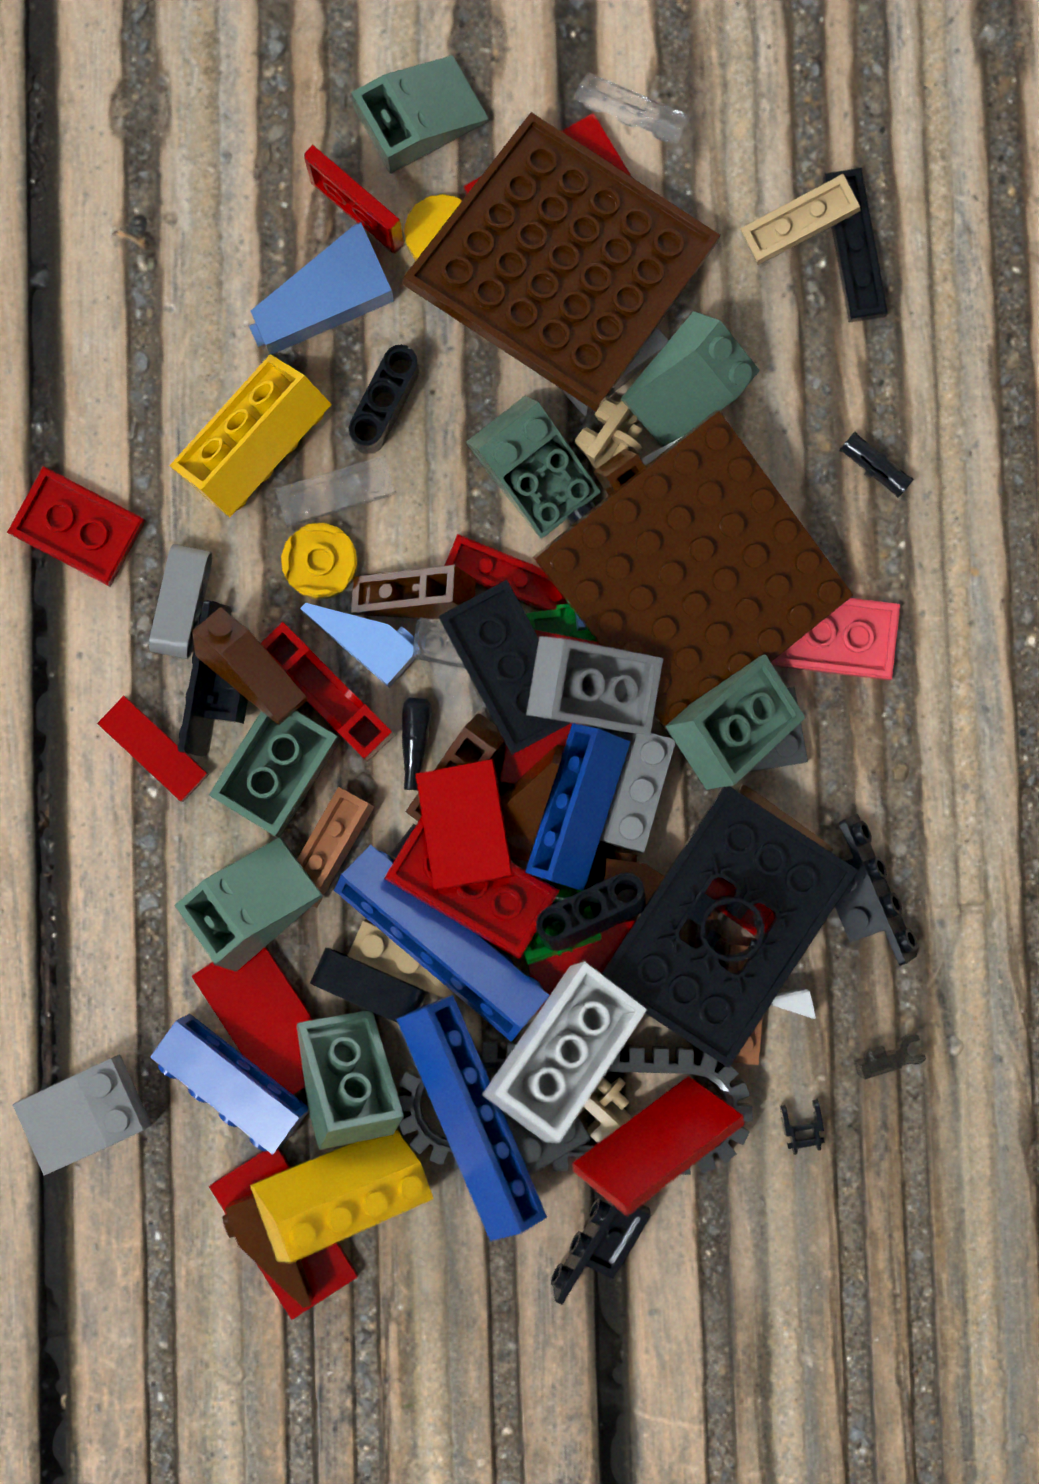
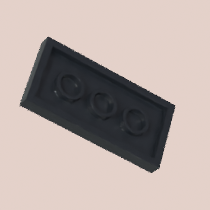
[438,580,571,755]

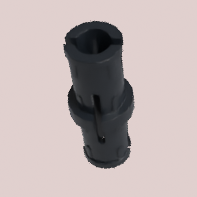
[839,431,914,498]

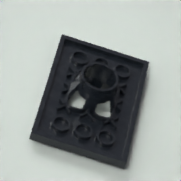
[601,786,858,1068]

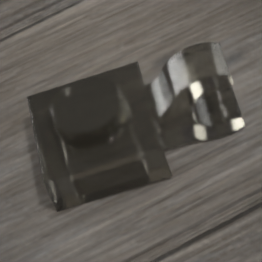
[854,1034,926,1080]

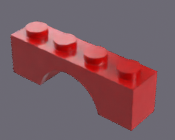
[260,622,395,762]

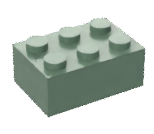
[209,711,341,837]

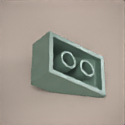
[621,311,760,447]
[665,654,805,790]
[297,1010,404,1150]

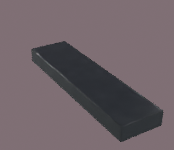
[823,168,888,323]

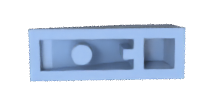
[300,603,420,688]

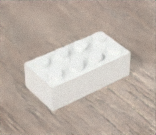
[482,962,647,1142]

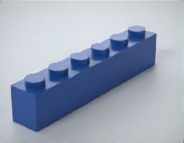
[334,845,549,1042]
[397,995,547,1241]

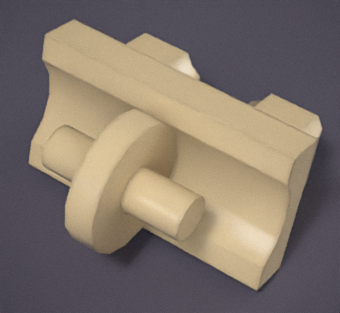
[575,398,643,469]
[577,1077,633,1143]

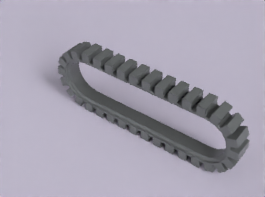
[397,1041,753,1175]

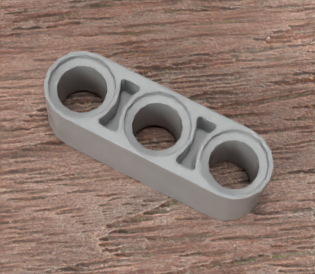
[149,544,212,659]

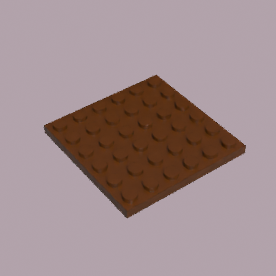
[402,112,721,412]
[533,410,854,738]

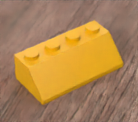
[169,354,332,517]
[250,1129,434,1263]

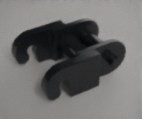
[780,1099,825,1155]

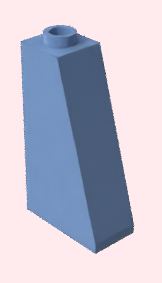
[249,222,394,355]

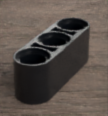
[349,344,419,454]
[536,873,646,951]
[310,947,428,1023]

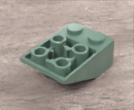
[351,55,489,174]
[466,396,600,539]
[175,837,323,971]

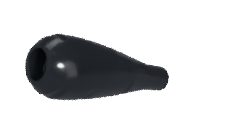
[402,697,432,791]

